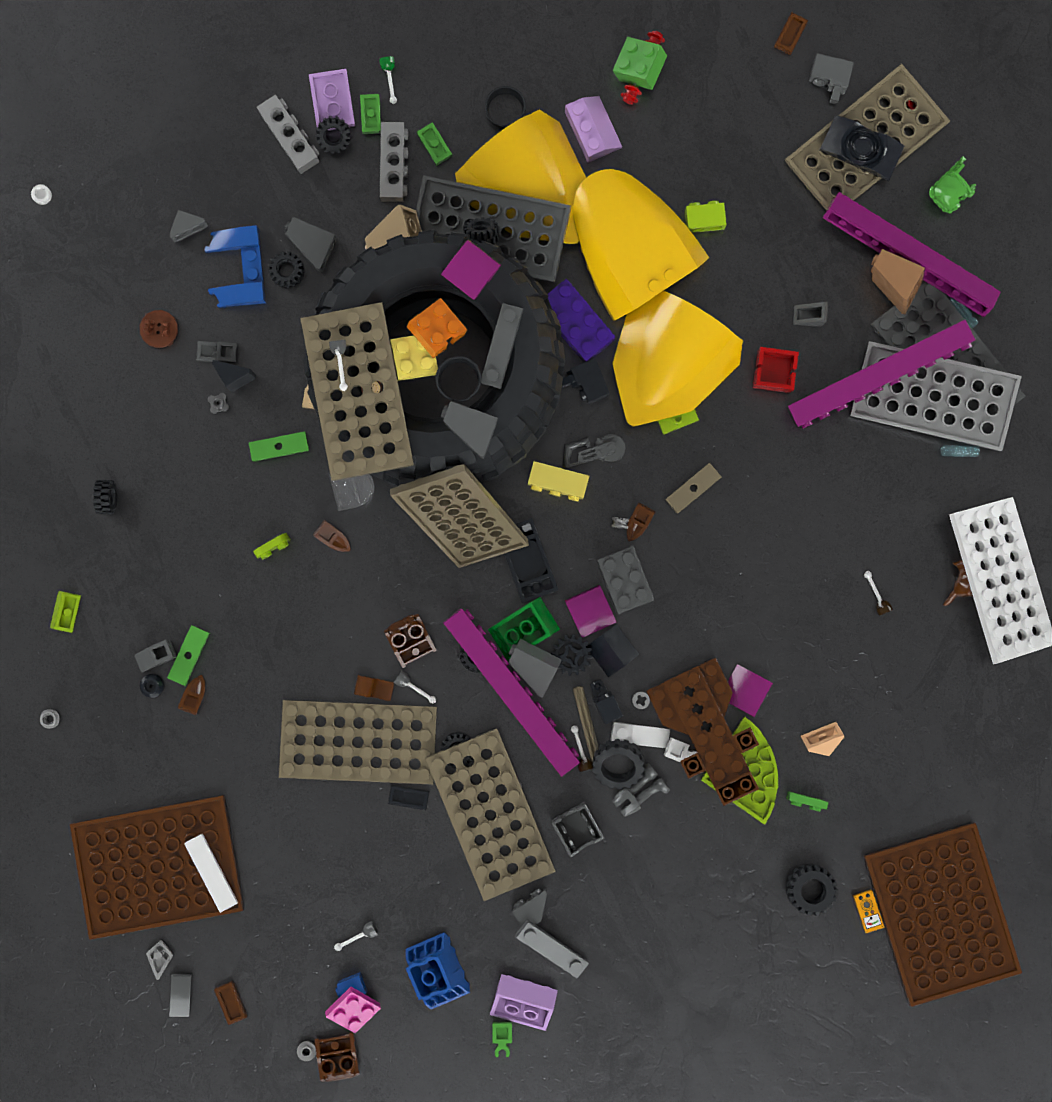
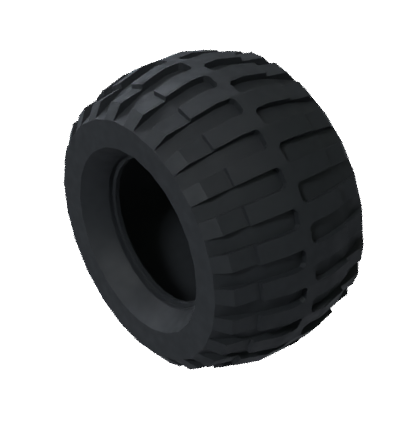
[303,230,565,487]

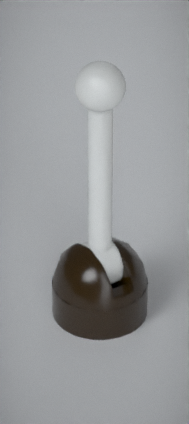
[864,571,893,616]
[571,725,593,772]

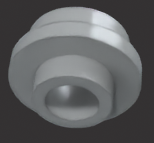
[40,709,60,729]
[297,1041,316,1061]

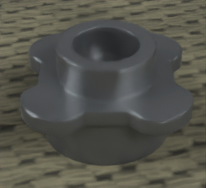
[208,393,229,414]

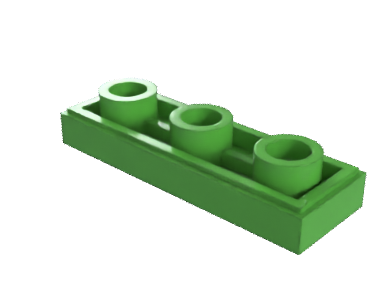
[249,432,309,462]
[167,625,210,686]

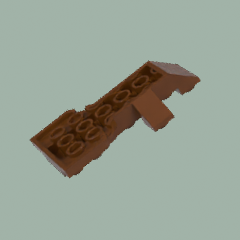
[646,658,759,806]

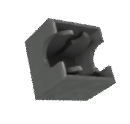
[551,801,604,857]

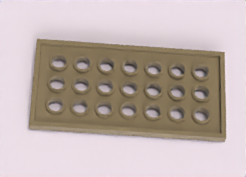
[785,64,950,211]
[300,302,414,481]
[390,464,529,568]
[279,700,437,784]
[425,728,556,901]

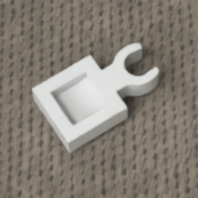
[663,737,697,762]

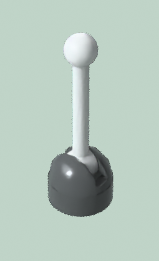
[329,340,348,391]
[393,670,436,704]
[334,921,379,951]

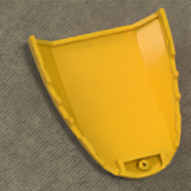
[572,169,709,320]

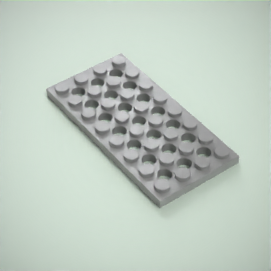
[850,341,1022,451]

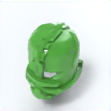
[929,156,976,214]

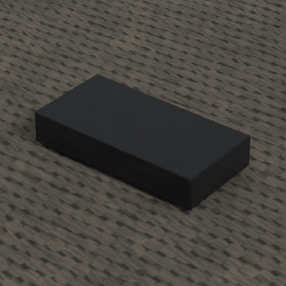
[388,785,430,811]

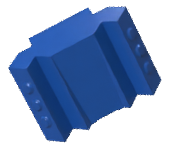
[406,933,470,1010]

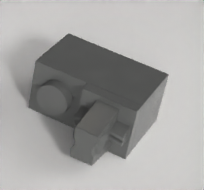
[809,54,854,104]

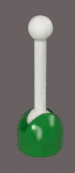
[379,56,397,104]

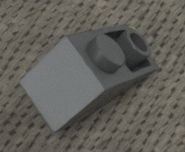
[134,640,177,673]
[512,888,547,926]

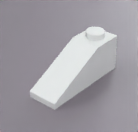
[611,722,670,748]

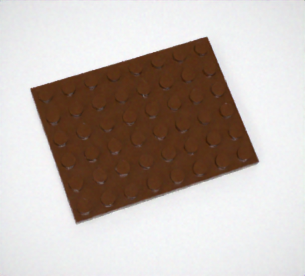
[70,795,244,940]
[864,822,1022,1007]

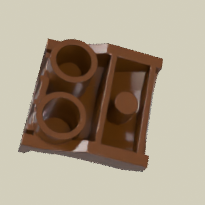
[384,614,437,668]
[315,1032,360,1082]

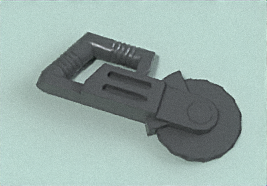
[562,434,626,470]

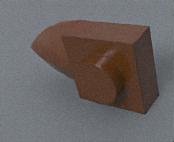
[627,503,656,542]
[313,520,351,552]
[178,675,205,715]

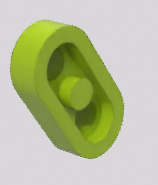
[253,533,291,560]

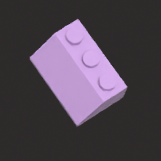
[565,96,622,163]
[490,974,558,1031]

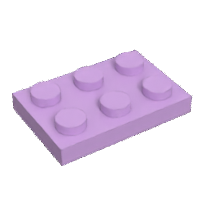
[309,69,355,130]

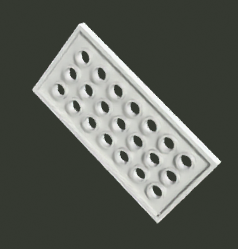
[949,497,1052,664]

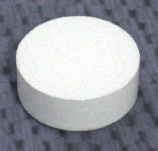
[31,184,52,205]

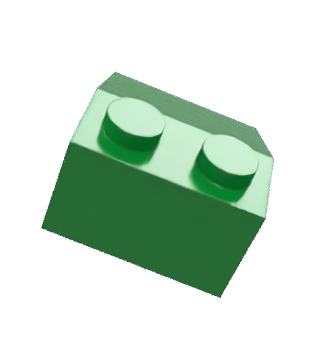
[488,597,560,662]

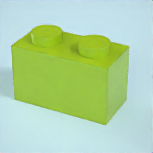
[685,201,726,233]

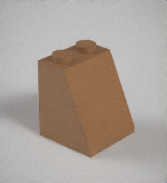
[871,249,925,315]

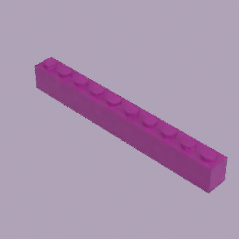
[823,192,1001,317]
[788,319,975,429]
[443,608,580,777]

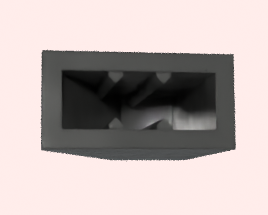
[285,217,337,273]
[441,401,498,459]
[508,639,562,698]

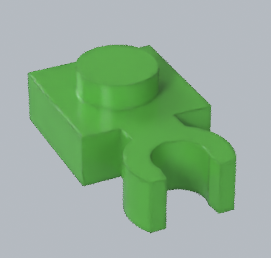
[493,1022,512,1057]

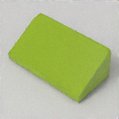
[50,591,81,633]

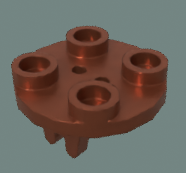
[140,310,178,348]

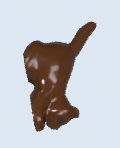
[943,559,973,606]

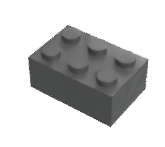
[597,546,654,614]

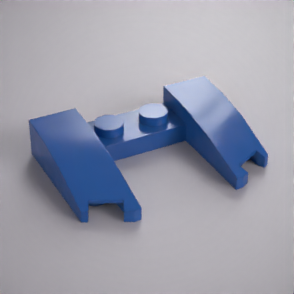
[205,225,266,308]

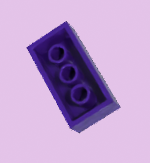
[548,279,615,363]

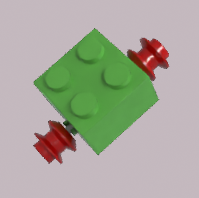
[613,31,667,105]

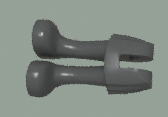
[612,762,670,817]

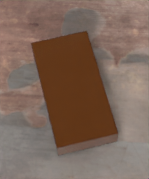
[774,12,808,55]
[214,980,248,1025]

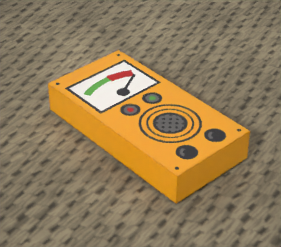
[853,889,884,933]

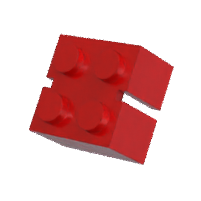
[753,347,799,393]

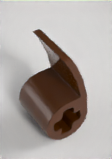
[354,675,394,701]

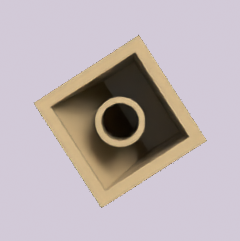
[365,205,422,249]

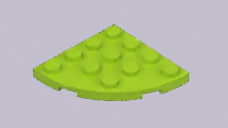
[700,717,778,825]

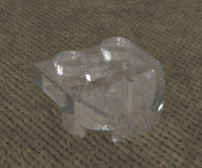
[329,474,374,511]

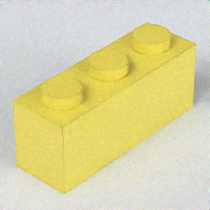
[528,461,589,502]

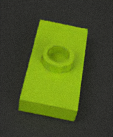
[658,409,699,435]

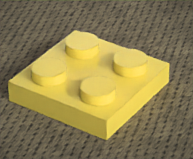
[390,336,438,381]

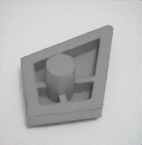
[146,940,174,980]

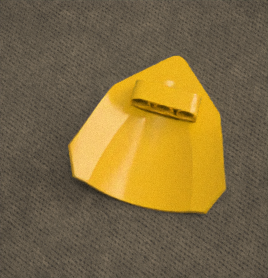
[455,109,586,244]
[613,291,743,426]

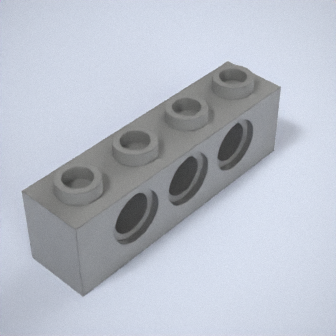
[257,94,320,174]
[380,122,409,202]

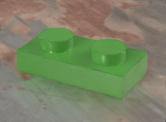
[360,94,381,134]
[417,122,452,166]
[786,791,828,812]

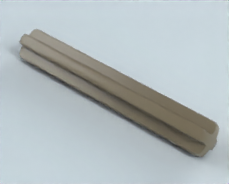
[573,686,599,761]

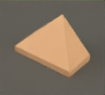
[801,722,844,756]

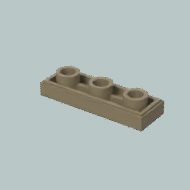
[665,463,722,514]

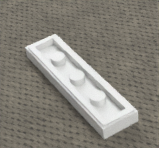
[184,833,238,913]

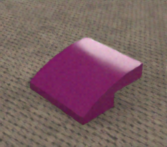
[441,240,501,300]
[565,585,616,638]
[728,664,773,717]

